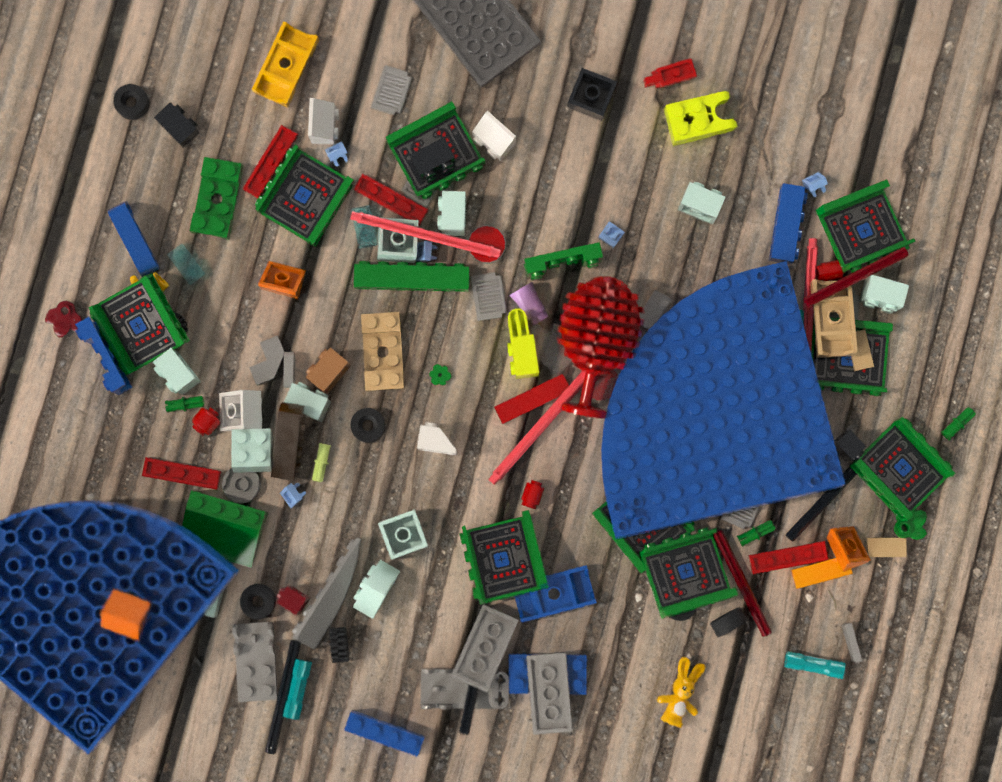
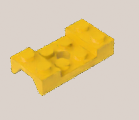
[252,21,319,108]

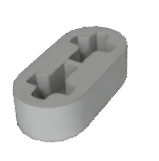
[283,352,295,388]
[488,671,509,709]

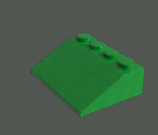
[182,491,268,568]

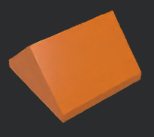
[258,261,306,299]
[827,526,871,572]
[101,589,151,640]

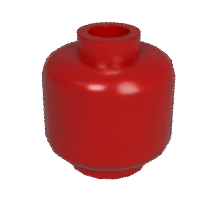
[192,407,220,436]

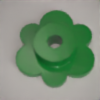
[429,364,451,386]

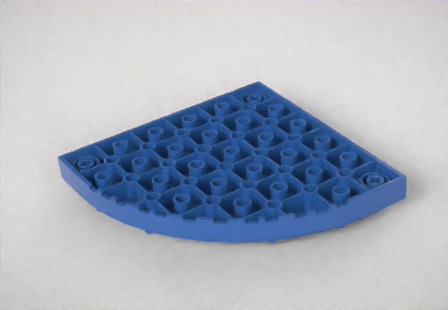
[601,261,845,540]
[0,500,239,755]

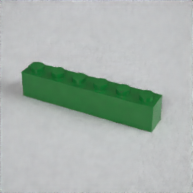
[354,261,470,292]

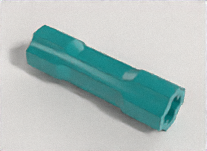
[784,651,846,679]
[283,659,312,720]

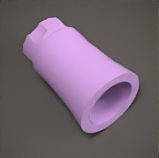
[509,282,549,326]

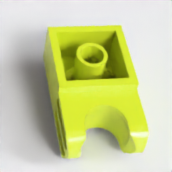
[664,91,738,146]
[507,309,539,379]

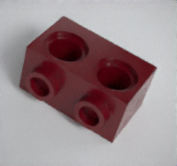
[276,585,310,615]

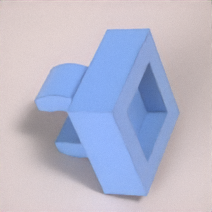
[325,142,348,166]
[802,172,828,197]
[598,221,625,249]
[415,241,437,262]
[280,483,306,508]

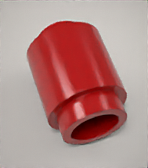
[816,260,845,281]
[521,480,545,510]

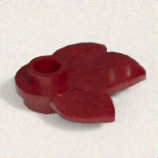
[45,300,82,338]

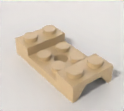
[810,279,858,358]
[361,312,405,392]

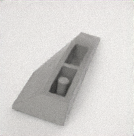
[292,537,362,649]

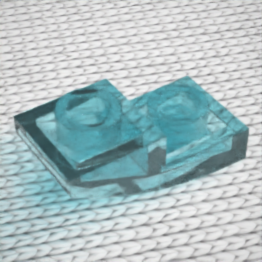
[351,205,377,249]
[167,243,205,285]

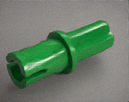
[165,396,204,413]
[941,407,976,441]
[737,520,775,547]

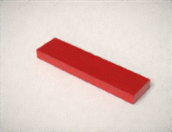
[243,124,298,198]
[353,173,429,227]
[494,374,569,424]
[142,457,222,490]
[748,541,829,574]

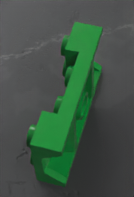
[190,157,243,240]
[524,242,603,281]

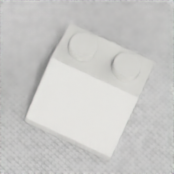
[308,98,339,145]
[472,111,516,161]
[219,390,262,431]
[417,422,457,456]

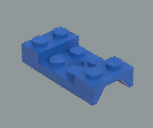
[75,317,133,395]
[515,565,596,623]
[509,653,587,695]

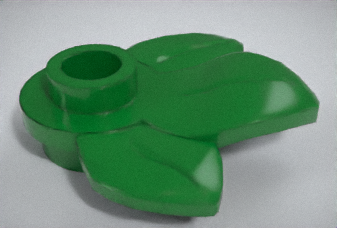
[894,510,927,540]

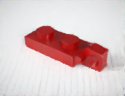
[643,58,697,88]

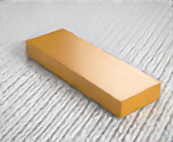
[791,558,853,589]

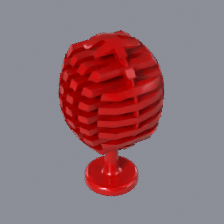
[557,276,645,419]

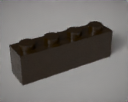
[271,402,307,481]

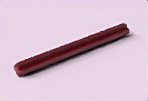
[803,247,909,307]
[713,530,772,637]

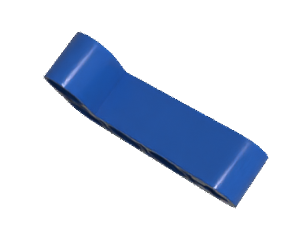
[108,201,160,277]

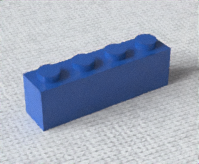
[769,183,808,264]
[344,710,425,757]

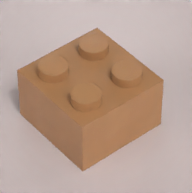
[306,348,351,395]

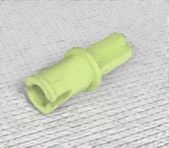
[312,443,331,482]

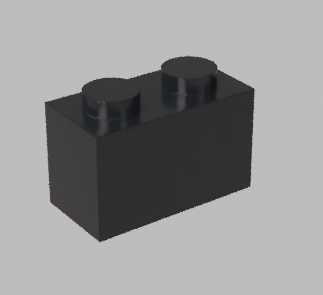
[154,102,199,148]
[834,430,867,461]

